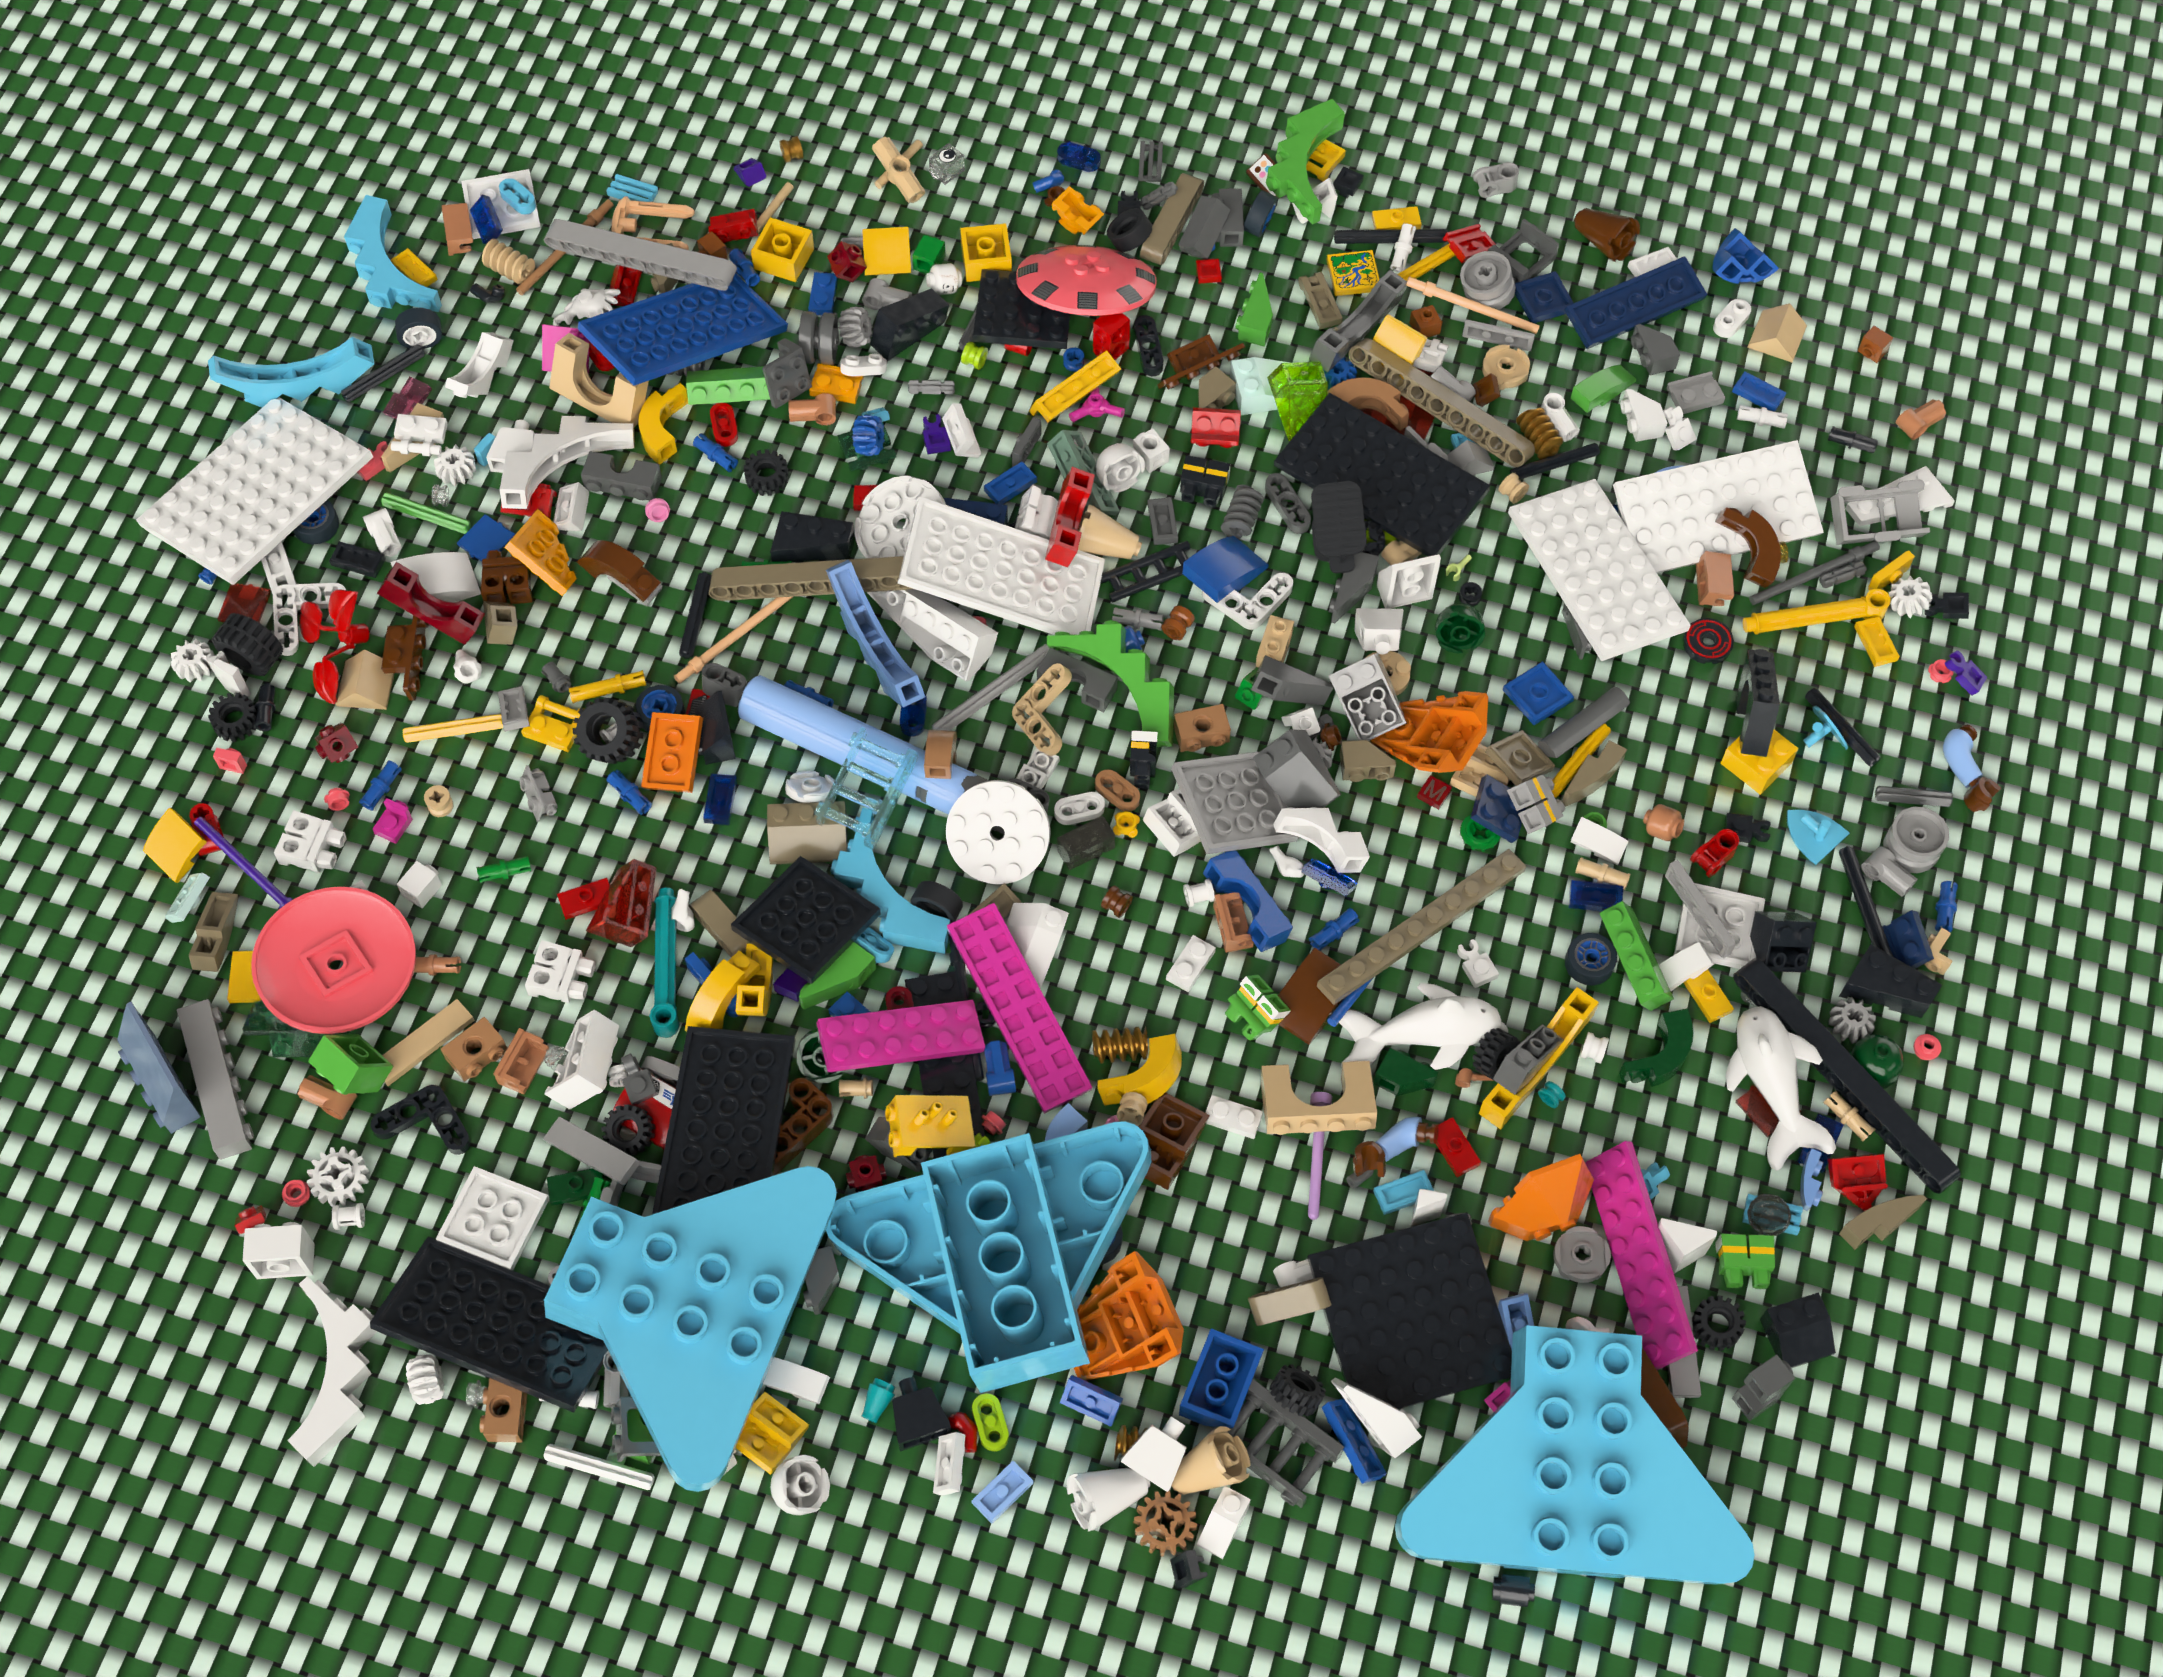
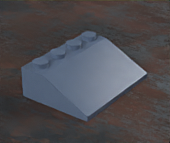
[117,1002,201,1134]

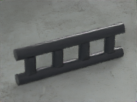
[1100,541,1190,603]

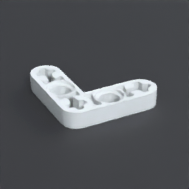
[1202,573,1293,630]
[273,583,346,656]

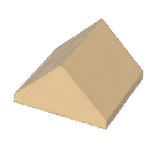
[1747,303,1807,362]
[336,650,395,710]

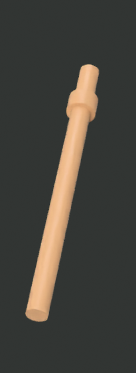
[1406,277,1539,334]
[674,597,793,684]

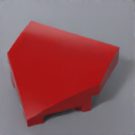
[1828,1153,1888,1211]

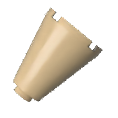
[1078,505,1142,559]
[1171,1426,1250,1495]

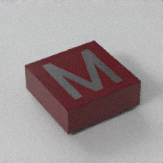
[1417,775,1452,810]

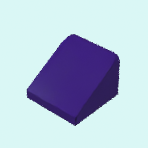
[734,158,766,187]
[773,969,809,1002]

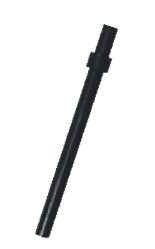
[948,934,985,1081]

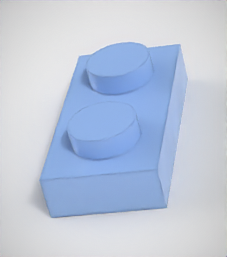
[972,1461,1033,1524]

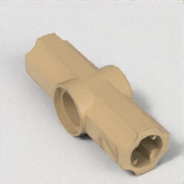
[872,137,925,203]

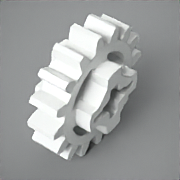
[307,1147,369,1207]

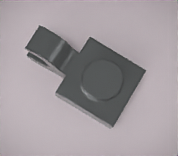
[621,1054,659,1106]

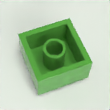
[308,1034,394,1095]

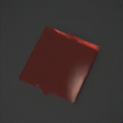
[217,584,271,623]
[1735,1085,1801,1138]

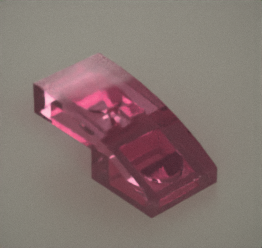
[383,376,432,420]

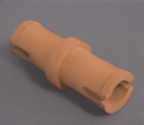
[414,954,461,976]

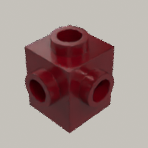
[827,241,867,283]
[314,722,359,763]
[846,1155,887,1193]

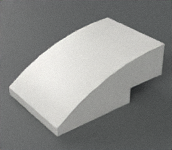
[391,552,481,603]
[1143,788,1201,857]

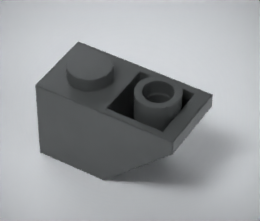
[1631,324,1680,376]
[865,1117,932,1172]
[802,1246,840,1315]

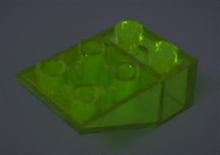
[1267,362,1328,441]

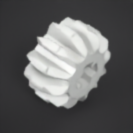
[434,444,476,487]
[1889,576,1932,619]
[171,639,215,683]
[406,1354,445,1405]

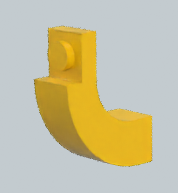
[639,383,688,465]
[736,944,773,1016]
[685,951,760,1032]
[1097,1034,1182,1106]

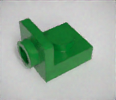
[1235,667,1264,710]

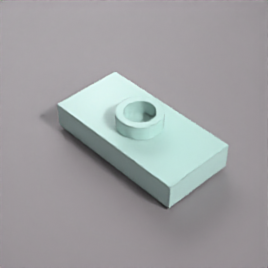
[165,872,210,923]

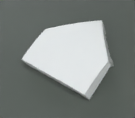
[206,651,251,697]

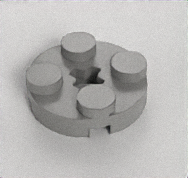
[1553,1226,1611,1283]

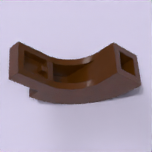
[1715,507,1781,588]
[577,540,661,602]

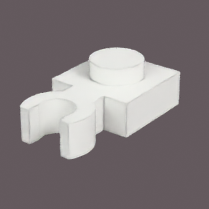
[1457,939,1499,988]

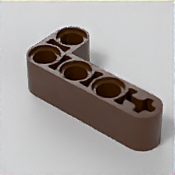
[773,1078,834,1176]
[1641,1347,1689,1449]

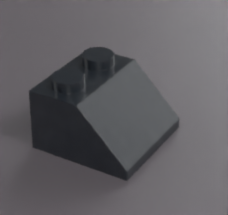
[695,691,736,765]
[1760,1292,1836,1368]

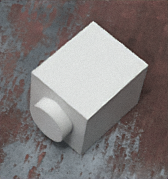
[397,861,442,908]

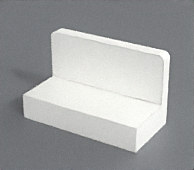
[942,403,982,458]

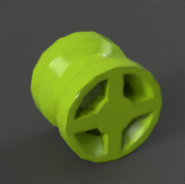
[961,341,988,370]

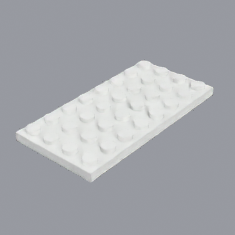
[1613,440,1824,573]
[1508,479,1691,661]
[898,497,1105,635]

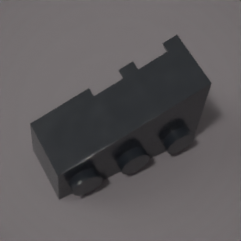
[870,288,949,362]
[770,511,855,563]
[1839,944,1942,1018]

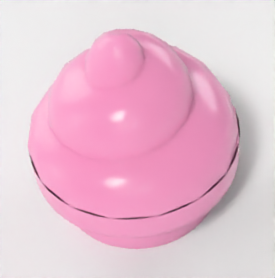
[645,498,670,522]

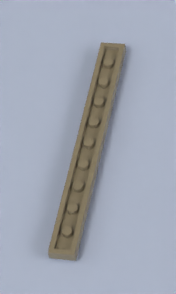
[1317,849,1527,1005]

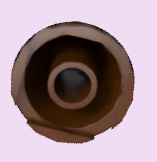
[1574,208,1640,262]

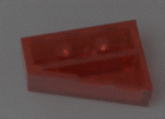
[586,859,656,947]

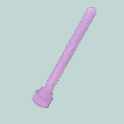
[1308,1092,1332,1220]

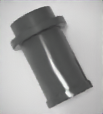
[541,662,571,693]

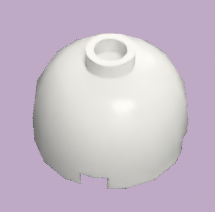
[1096,443,1145,492]
[770,1455,830,1515]

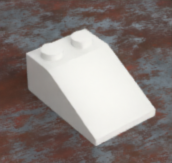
[1377,554,1441,609]
[1331,1377,1422,1458]

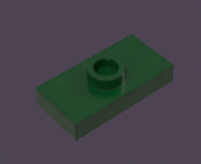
[547,1168,604,1206]

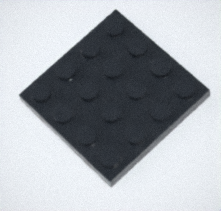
[973,269,1071,349]
[731,856,881,984]

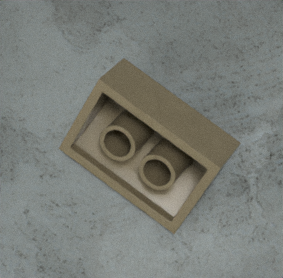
[767,801,847,865]

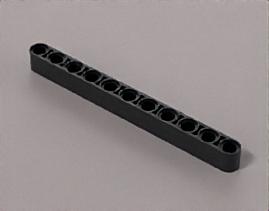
[1733,958,1961,1194]

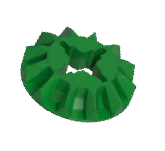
[1460,815,1501,852]

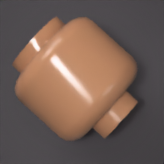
[1643,804,1684,841]

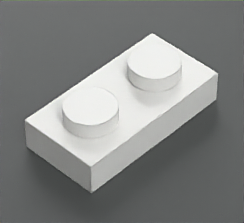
[1166,935,1216,992]
[1205,1095,1263,1139]
[933,1432,965,1496]

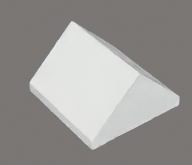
[1658,1218,1717,1274]

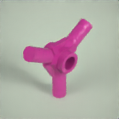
[1069,387,1125,422]

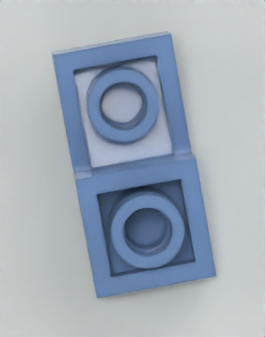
[1800,1148,1823,1211]

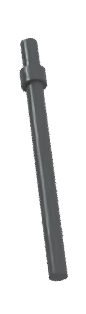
[1749,541,1880,605]

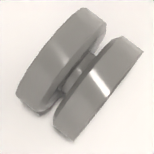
[1460,251,1516,310]
[1883,807,1949,873]

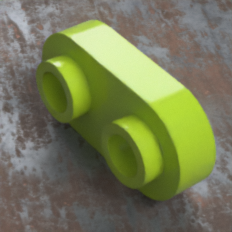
[972,1393,1009,1451]

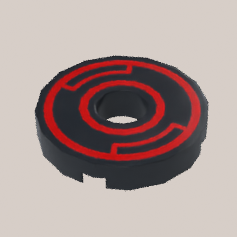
[1683,618,1734,664]

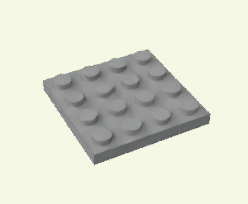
[1171,752,1299,854]

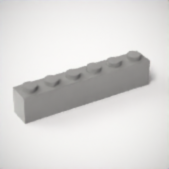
[177,999,254,1160]

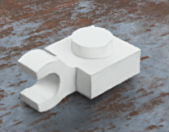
[1664,406,1697,450]

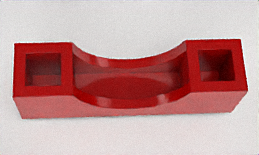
[1045,467,1095,568]

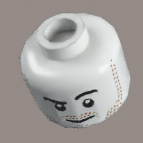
[926,263,962,295]

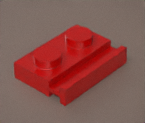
[1443,224,1496,263]

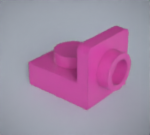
[372,798,413,844]

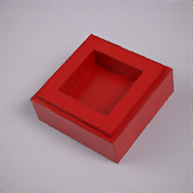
[1196,259,1222,284]

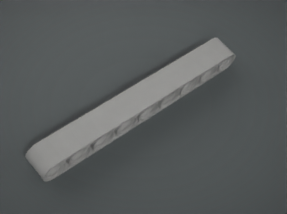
[544,219,737,291]

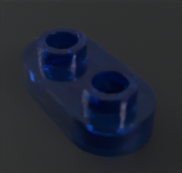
[1057,142,1101,172]
[900,692,927,737]

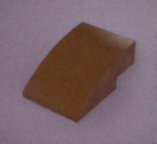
[1278,948,1343,1045]
[1138,1092,1210,1190]

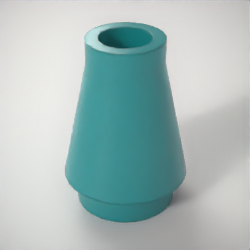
[861,1378,895,1423]

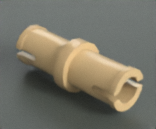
[1575,857,1631,890]
[1823,1090,1876,1141]

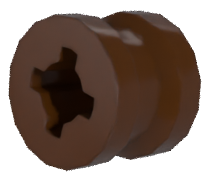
[1101,885,1133,918]

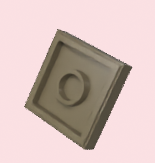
[1485,730,1555,786]

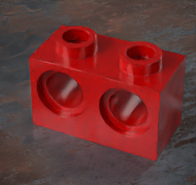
[1093,313,1130,360]

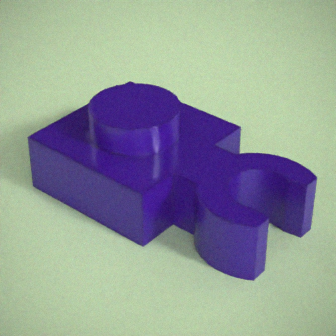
[923,414,951,455]
[1944,650,1987,696]

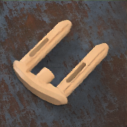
[611,196,695,250]

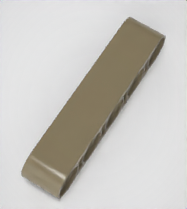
[1140,173,1204,265]

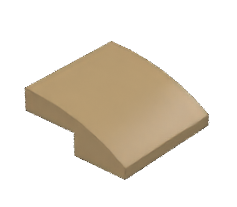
[1449,744,1510,797]

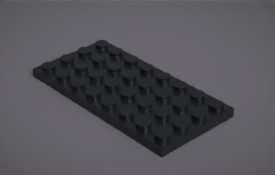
[1274,393,1490,557]
[652,1026,796,1215]
[370,1236,608,1413]

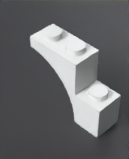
[445,332,514,398]
[1273,807,1370,873]

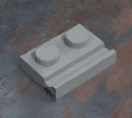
[1666,371,1725,414]

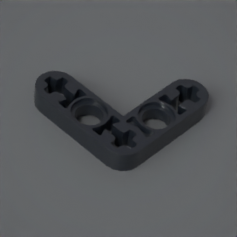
[370,1085,471,1155]

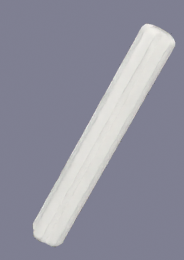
[544,1444,654,1490]

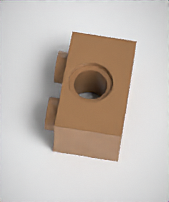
[1173,704,1231,752]
[441,1017,508,1082]
[480,1378,527,1442]

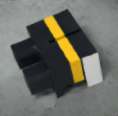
[1180,455,1231,508]
[1130,731,1158,789]

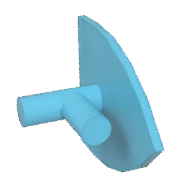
[1803,706,1848,750]
[1787,810,1850,865]

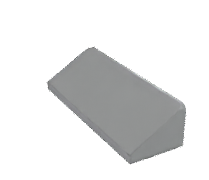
[1462,319,1535,351]

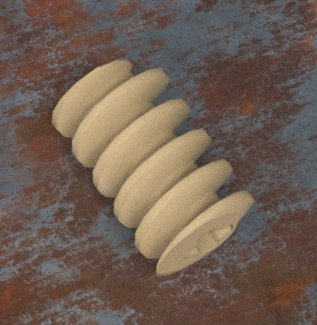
[482,239,535,284]

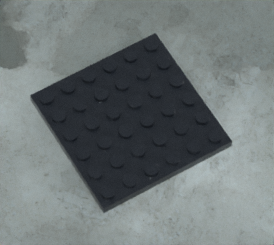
[1307,1212,1512,1420]

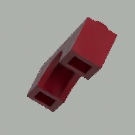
[377,562,485,645]

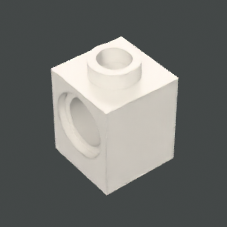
[1133,428,1170,473]

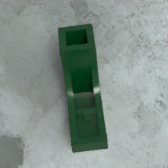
[1619,1008,1693,1087]

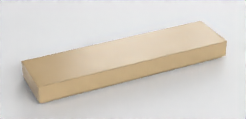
[382,999,475,1086]

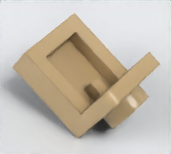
[1924,928,1953,975]

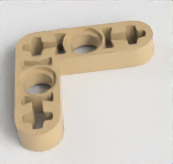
[1012,663,1072,756]

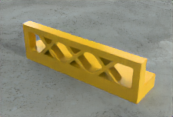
[1029,351,1121,423]

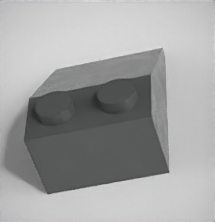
[1253,729,1341,808]

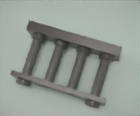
[1210,1379,1344,1508]

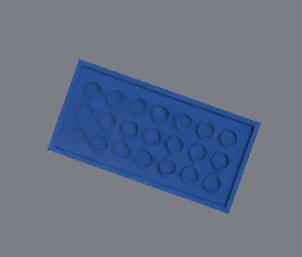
[578,273,788,386]

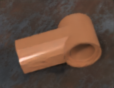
[789,393,836,425]
[1896,399,1946,440]
[298,1075,357,1120]

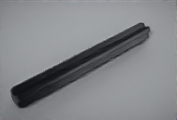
[1334,229,1447,244]
[1839,846,1893,956]

